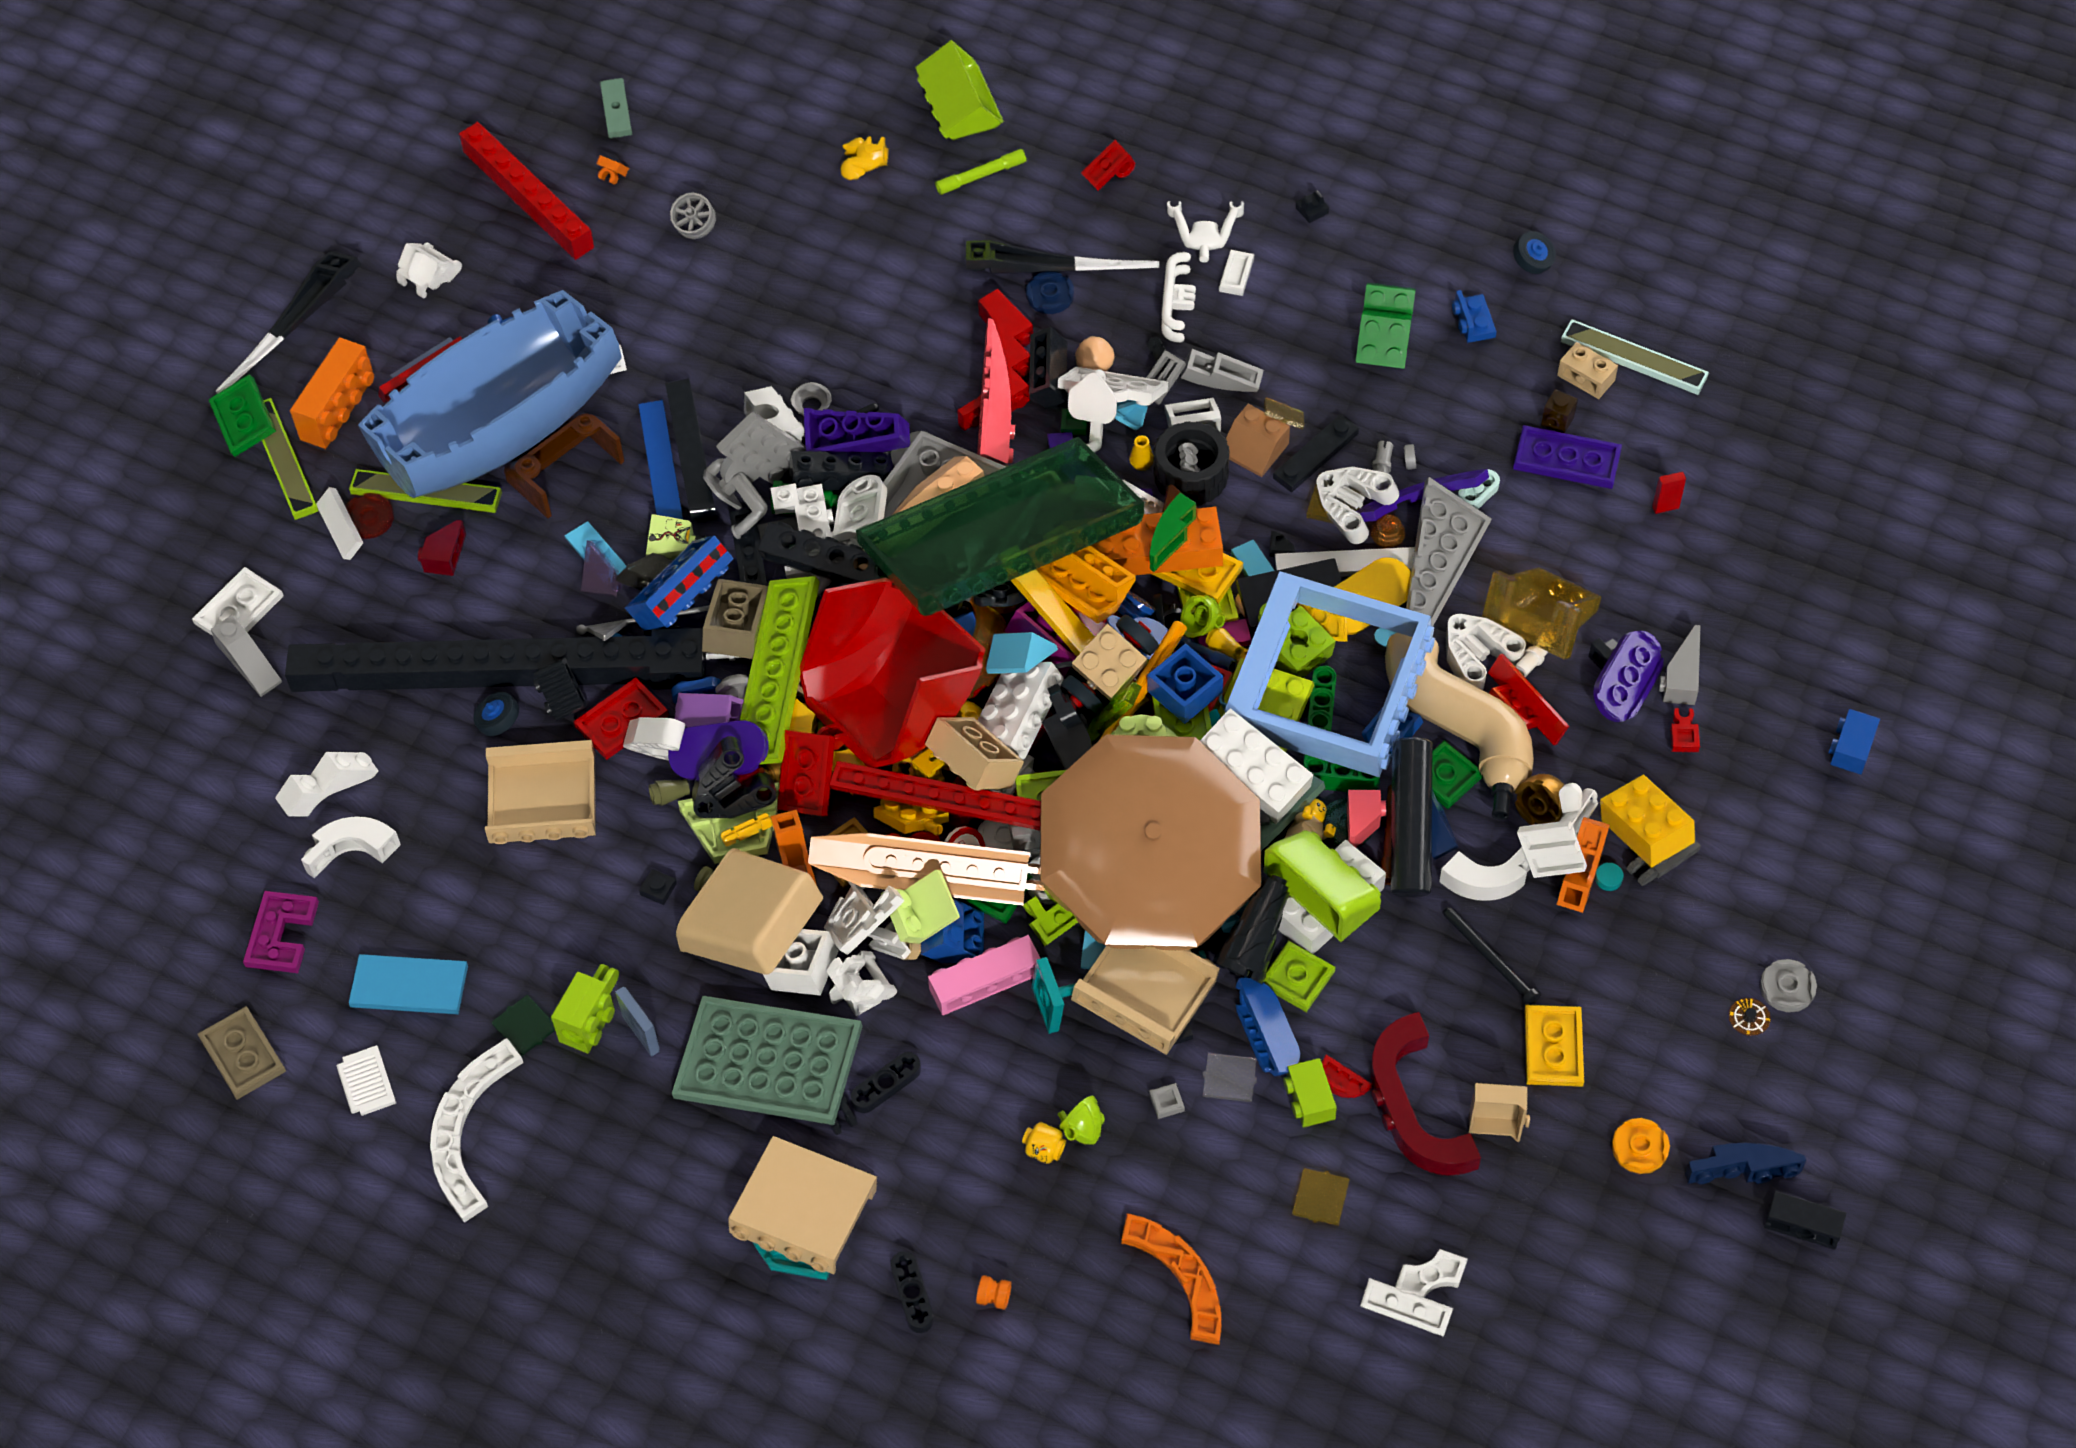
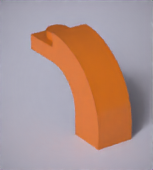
[770,809,817,885]

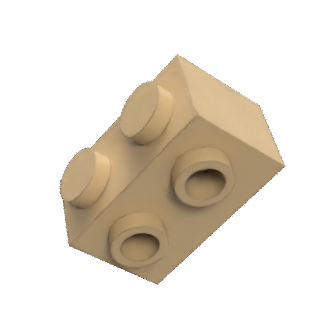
[1557,342,1618,399]

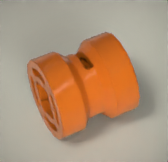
[976,1275,1012,1310]

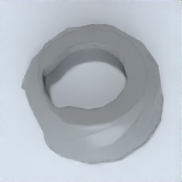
[791,382,832,416]

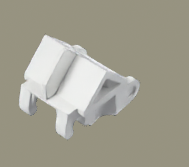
[396,243,462,298]
[826,951,897,1016]

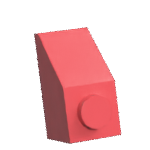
[1347,790,1386,848]

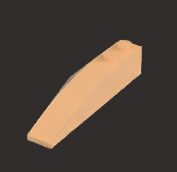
[858,456,988,571]

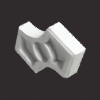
[1395,1249,1467,1297]

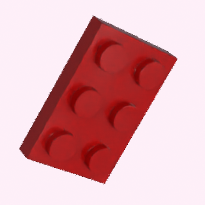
[574,677,669,760]
[777,730,835,816]

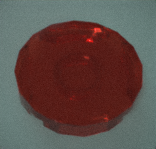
[345,493,394,539]

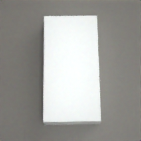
[1219,250,1254,296]

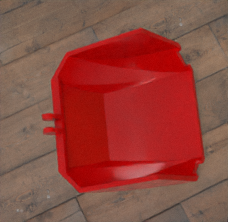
[800,578,985,768]

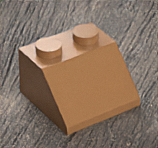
[1226,404,1290,477]

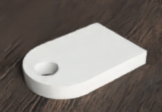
[833,475,887,542]

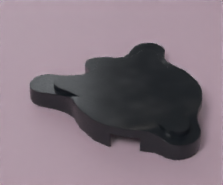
[973,571,1026,607]

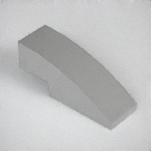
[1181,349,1263,392]

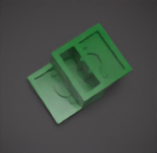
[1356,283,1416,369]

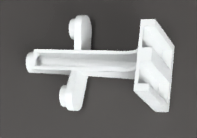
[1517,783,1598,878]

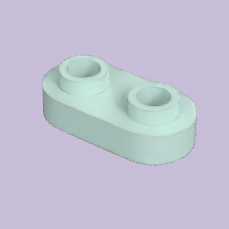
[1458,469,1500,509]

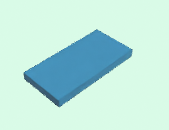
[349,954,468,1014]

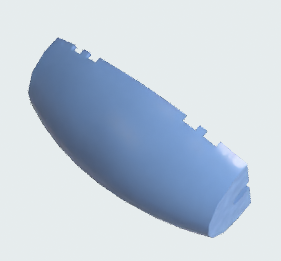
[358,290,622,498]

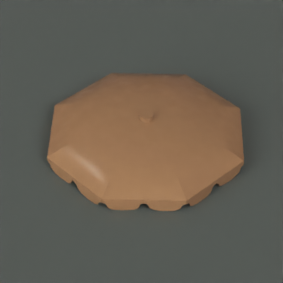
[1040,735,1261,951]

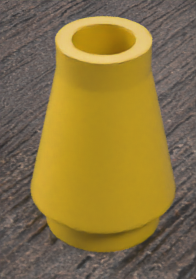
[1129,435,1154,471]
[1206,627,1244,660]

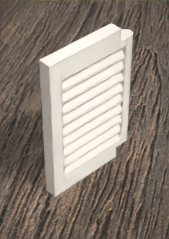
[336,1045,396,1116]

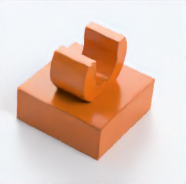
[597,155,629,185]

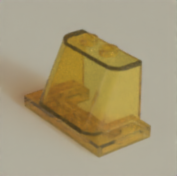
[1482,567,1601,660]

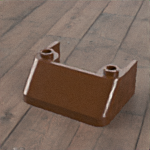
[504,413,625,518]

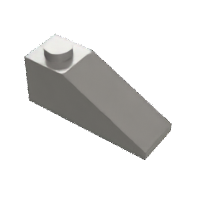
[211,615,282,697]
[1659,625,1700,705]

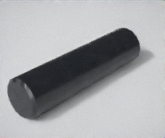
[1391,737,1433,897]

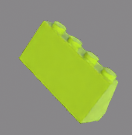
[915,40,1003,140]
[1263,830,1381,942]

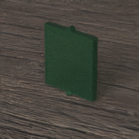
[492,995,555,1056]

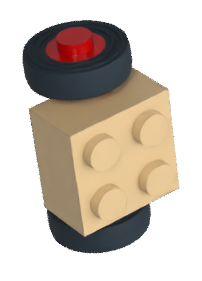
[1061,615,1159,716]

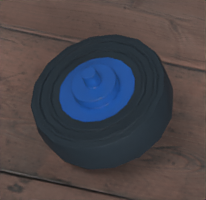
[1513,231,1556,274]
[473,692,519,736]

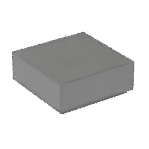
[1149,1083,1185,1119]

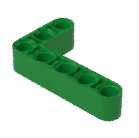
[1303,665,1381,792]

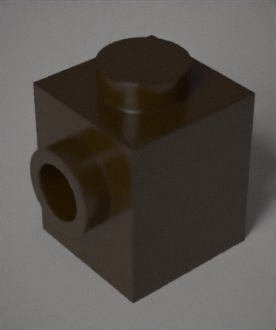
[1541,389,1578,433]

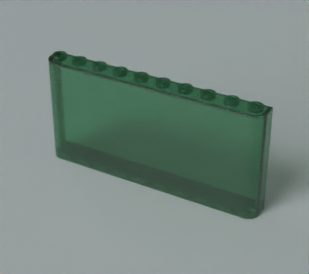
[856,437,1144,616]

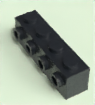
[788,451,893,491]

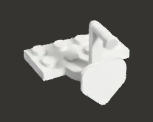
[1058,367,1168,459]

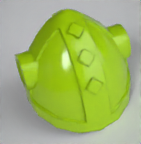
[1180,595,1225,638]
[1057,1096,1105,1145]

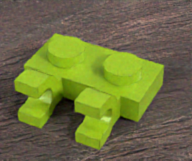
[1022,890,1078,946]

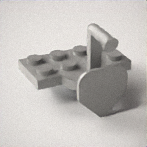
[703,411,806,539]

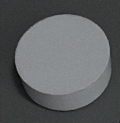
[1404,444,1416,470]

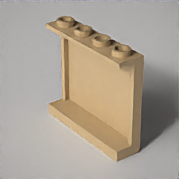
[485,740,596,844]
[1071,946,1220,1055]
[729,1136,877,1274]

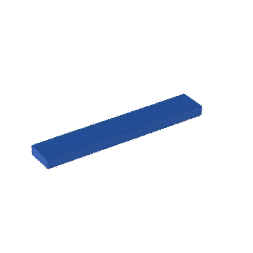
[638,400,683,520]

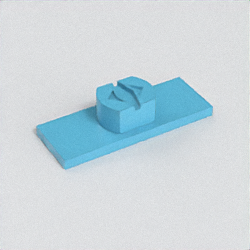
[565,521,631,587]

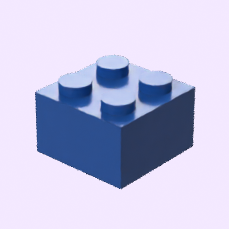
[1147,643,1223,724]

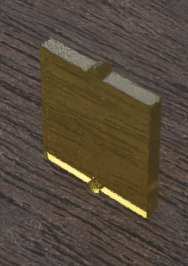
[1264,397,1304,430]
[1292,1168,1350,1226]

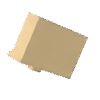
[1469,1083,1530,1142]

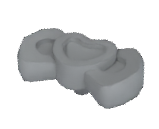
[1178,442,1200,472]

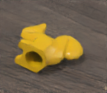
[840,136,888,180]

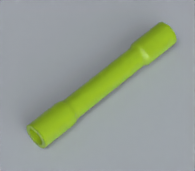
[935,149,1026,195]

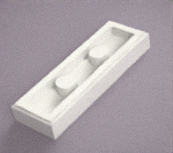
[316,487,363,560]
[1360,1278,1453,1336]

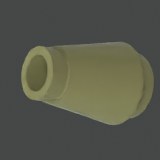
[649,779,690,806]

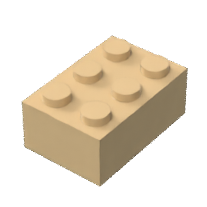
[925,717,1024,791]

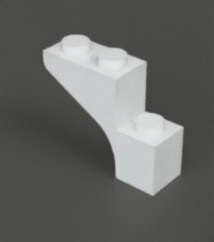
[275,752,378,816]

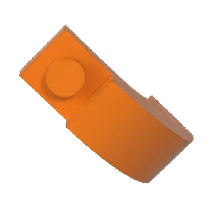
[1557,817,1610,913]

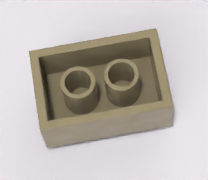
[702,579,768,659]

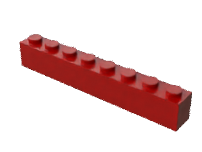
[459,122,594,260]

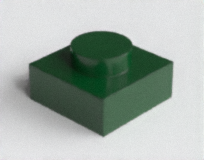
[1061,409,1087,435]

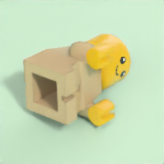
[1285,798,1336,843]

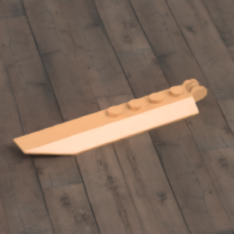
[808,833,1045,905]

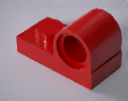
[1081,140,1135,191]

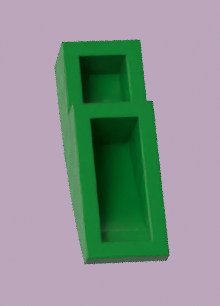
[1150,493,1196,572]

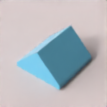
[986,632,1058,674]

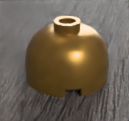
[1515,774,1564,825]

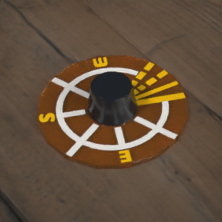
[1729,998,1771,1036]

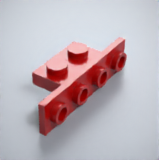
[1488,654,1569,745]

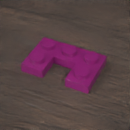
[243,891,319,973]

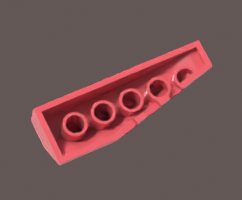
[977,318,1015,466]

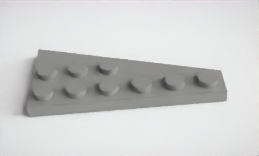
[1406,477,1492,626]

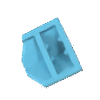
[1115,400,1148,430]

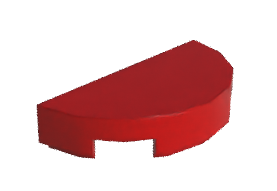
[1322,1054,1372,1098]

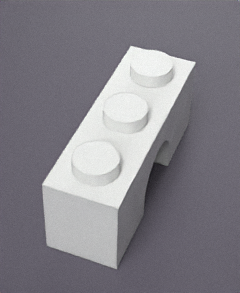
[744,386,804,443]

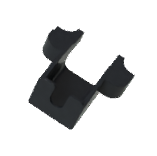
[1042,683,1097,770]

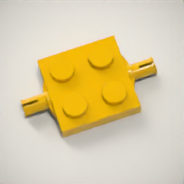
[874,799,949,836]

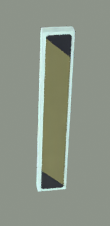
[1561,319,1709,395]

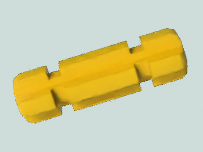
[720,813,772,847]

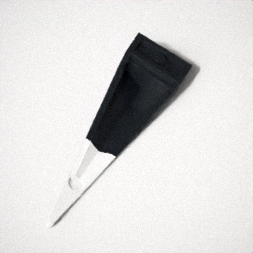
[966,240,1159,274]
[216,251,361,394]

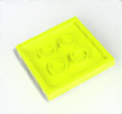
[1218,658,1314,752]

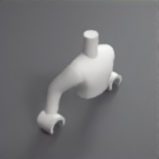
[1167,201,1244,262]

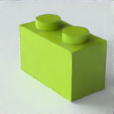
[1283,1058,1337,1127]

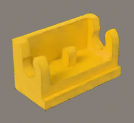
[911,748,946,782]

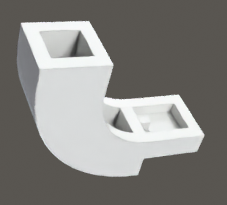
[301,817,401,878]
[1440,847,1530,901]

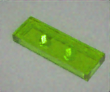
[1087,682,1142,741]

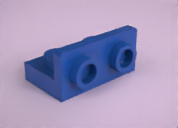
[1452,290,1497,343]

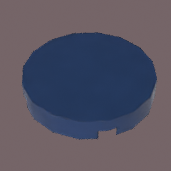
[1026,271,1074,314]

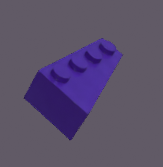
[804,408,910,452]

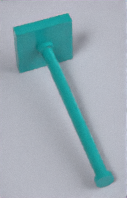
[1032,950,1207,1034]

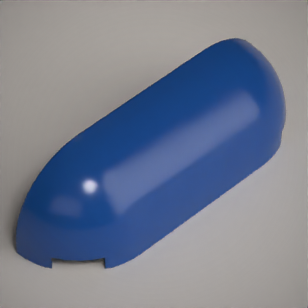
[1235,978,1300,1076]

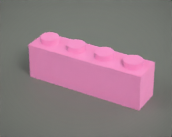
[928,935,1041,1016]

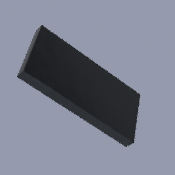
[1236,558,1342,630]

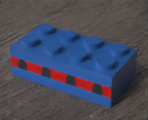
[625,535,734,631]

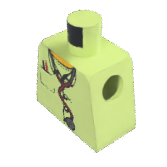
[646,514,706,569]

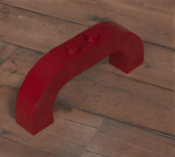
[1371,1012,1481,1175]

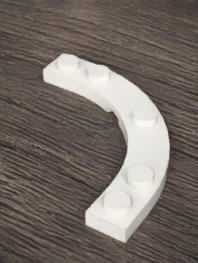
[430,1038,523,1223]

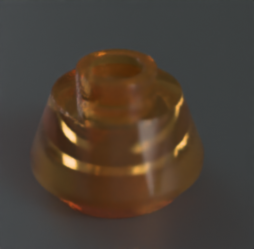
[1371,514,1405,547]

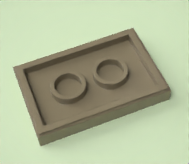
[197,1006,286,1100]

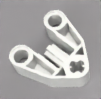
[1316,467,1399,544]
[1446,614,1526,690]
[623,717,686,760]

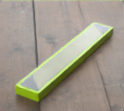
[262,398,318,520]
[349,469,502,513]

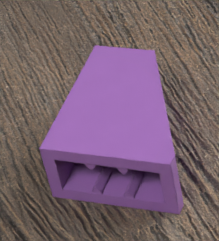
[675,693,744,727]

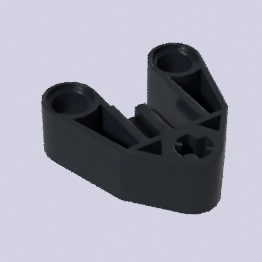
[692,736,776,818]

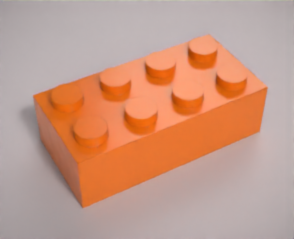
[290,337,374,449]

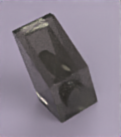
[616,553,673,591]

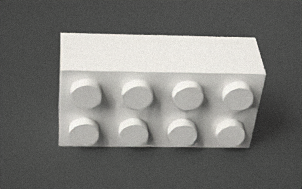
[1200,708,1313,824]
[1279,840,1386,954]

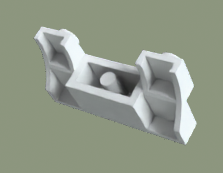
[771,483,834,579]

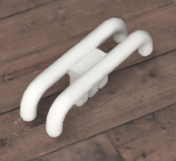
[1161,252,1196,343]

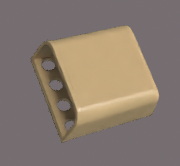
[676,848,823,975]

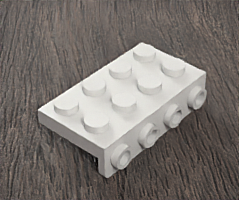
[977,662,1063,759]

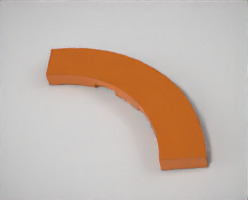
[1122,1213,1221,1345]

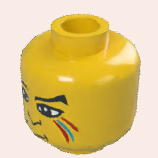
[1022,1122,1066,1164]

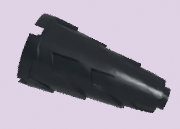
[1212,875,1290,985]

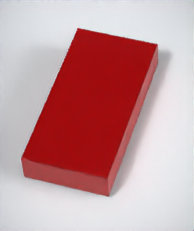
[1652,472,1686,514]

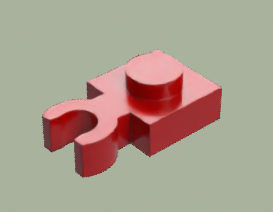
[1670,708,1700,752]

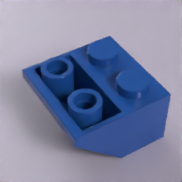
[921,899,984,963]

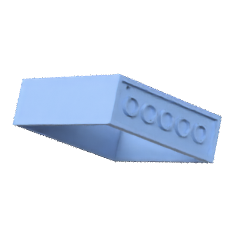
[1225,571,1435,777]

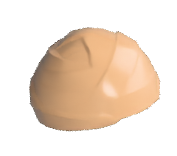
[1075,336,1114,371]

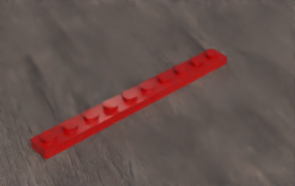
[829,761,1041,831]

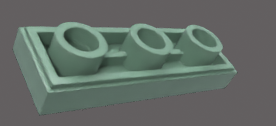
[600,78,632,138]

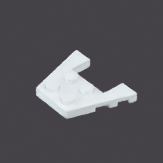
[824,881,905,955]

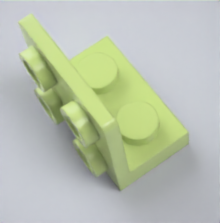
[881,870,960,944]

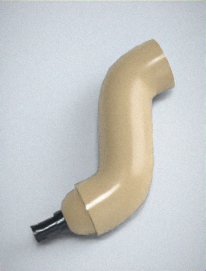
[1385,633,1534,820]

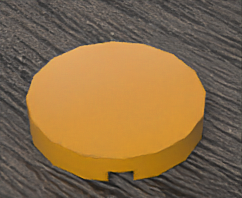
[1612,1118,1670,1174]

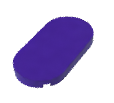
[1593,630,1664,722]
[668,720,769,780]

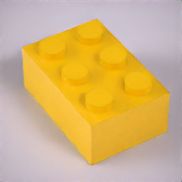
[1600,774,1695,868]

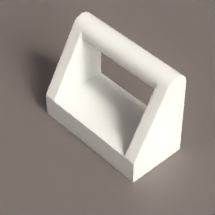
[1164,398,1221,432]

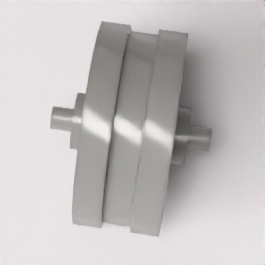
[670,192,716,239]

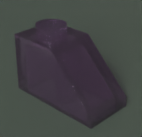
[581,540,622,597]

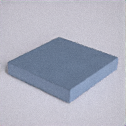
[615,986,660,1057]

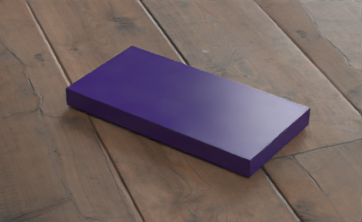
[1513,425,1622,489]

